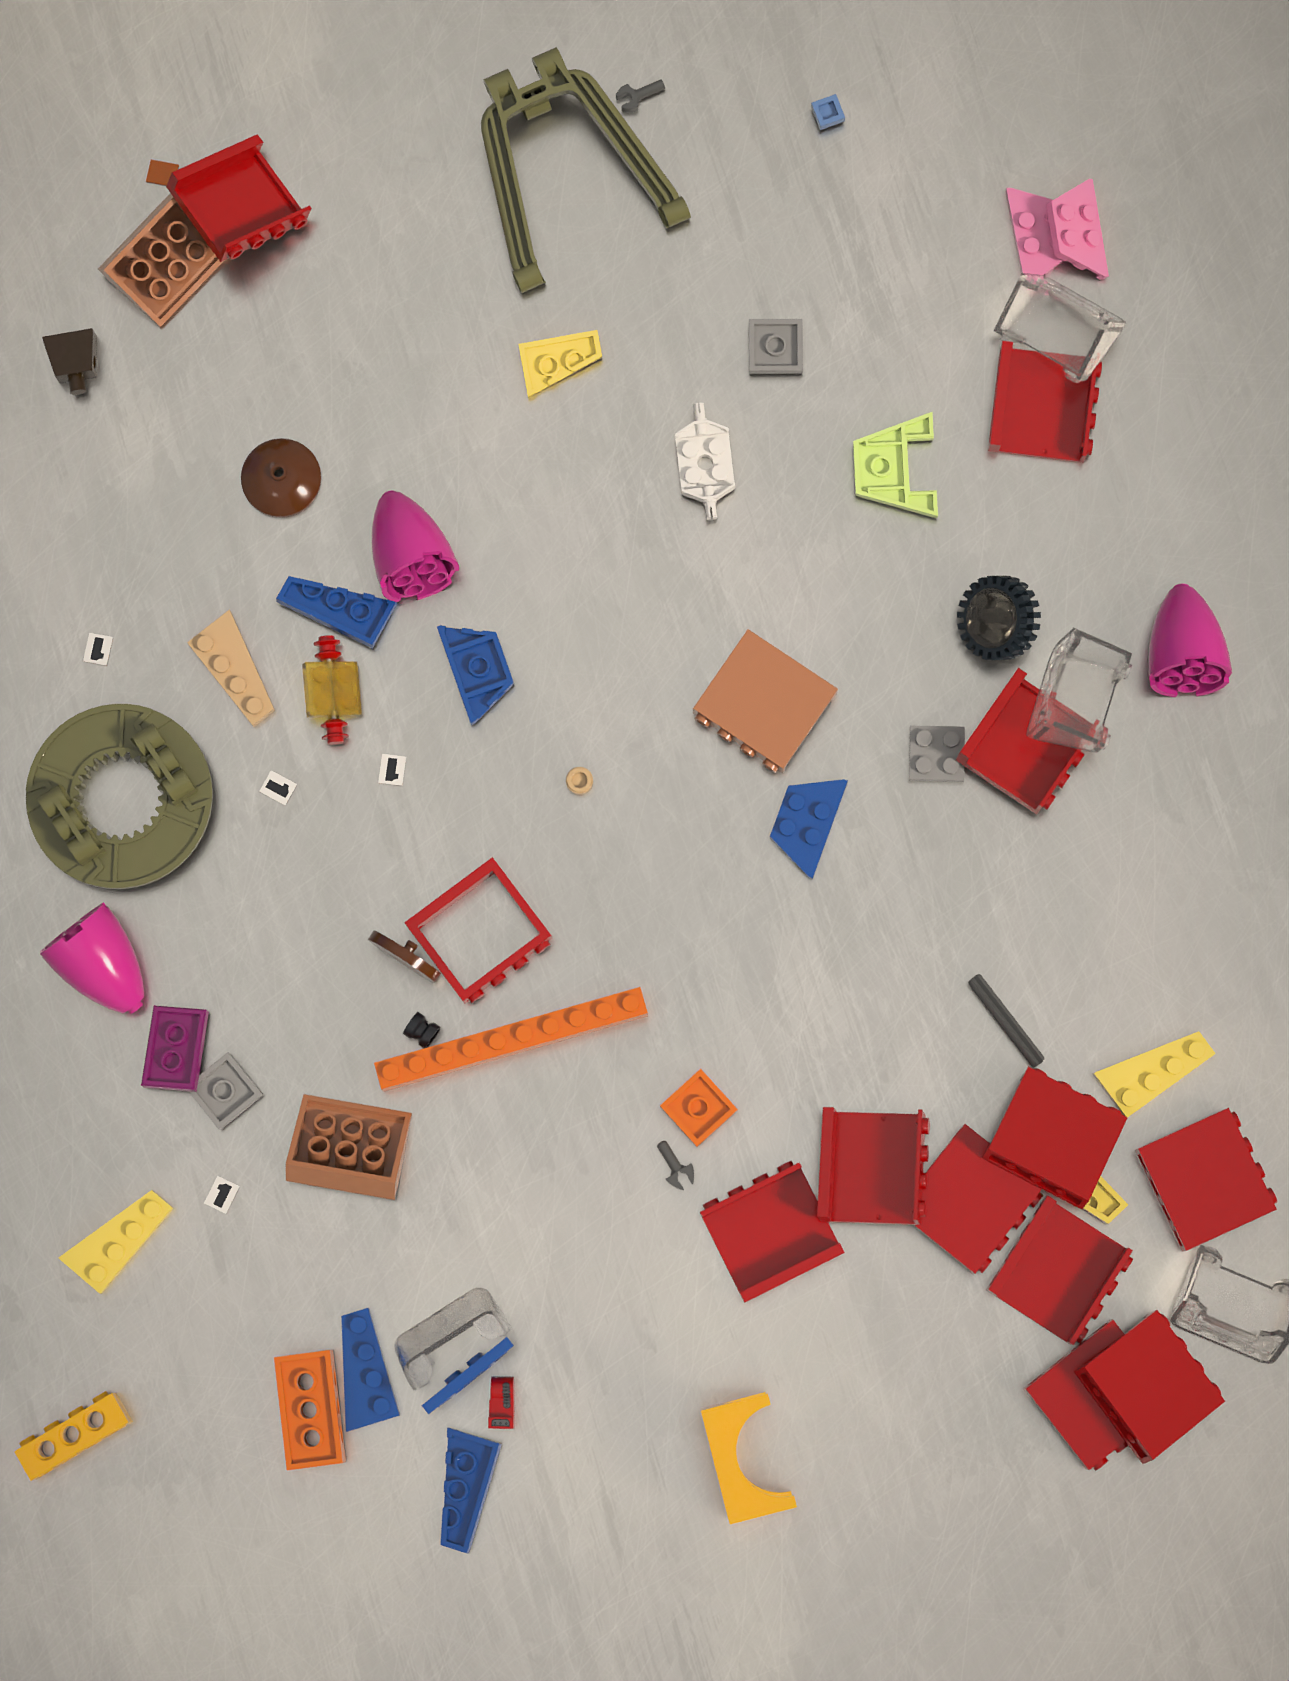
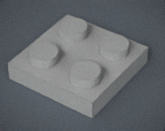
[749,319,803,374]
[909,725,965,782]
[188,1052,263,1130]

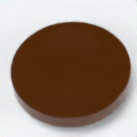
[368,930,441,983]

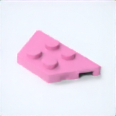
[1046,179,1109,280]
[1005,188,1065,288]

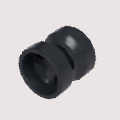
[403,1012,441,1048]

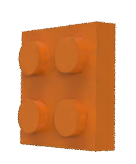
[660,1069,738,1147]

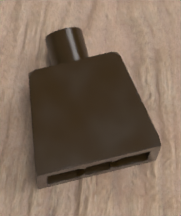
[42,328,97,395]

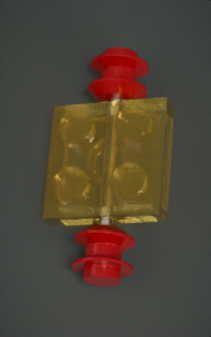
[302,635,362,745]

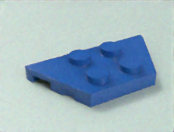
[437,625,514,725]
[770,779,848,879]
[421,1337,514,1414]

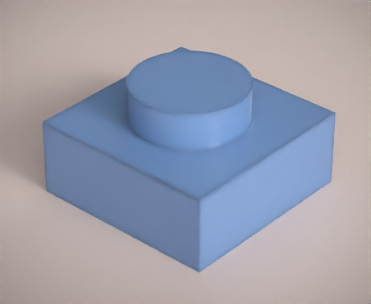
[811,94,845,130]

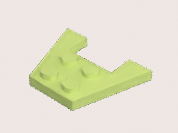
[853,412,938,518]

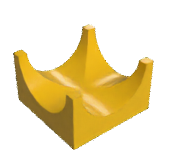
[701,1392,797,1524]

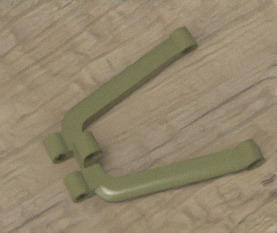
[481,47,691,293]

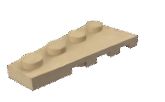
[187,609,275,727]

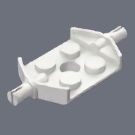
[675,403,735,520]

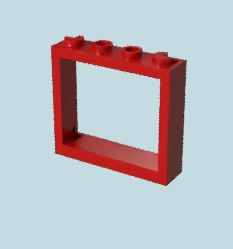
[404,857,552,1004]

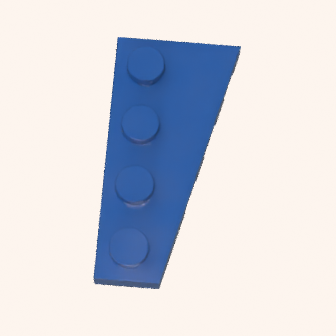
[276,576,397,649]
[341,1308,400,1432]
[441,1428,502,1553]

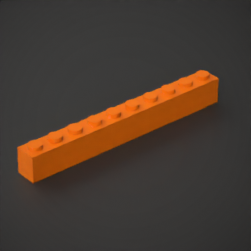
[374,987,648,1092]

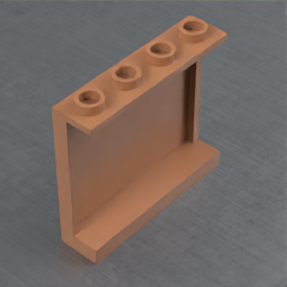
[693,629,838,773]

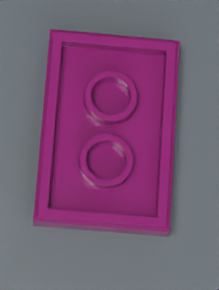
[141,1005,209,1092]

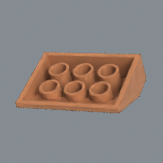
[98,193,223,327]
[285,1094,412,1200]

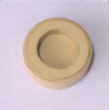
[566,767,593,795]

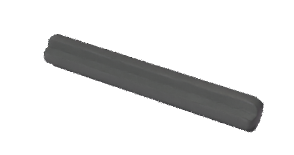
[968,974,1045,1067]

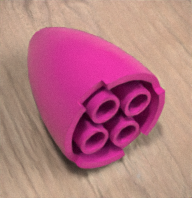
[372,490,459,602]
[1149,584,1232,697]
[40,902,145,1014]

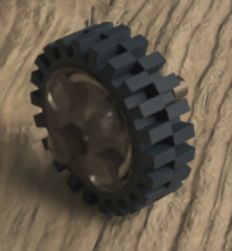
[957,576,1041,660]

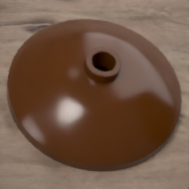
[241,438,321,518]

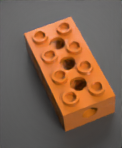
[274,1350,346,1470]

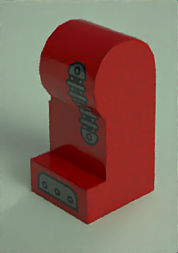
[488,1376,515,1429]

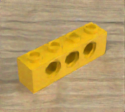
[14,1391,133,1481]

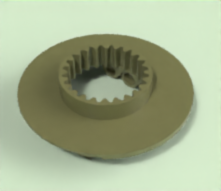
[26,704,213,889]

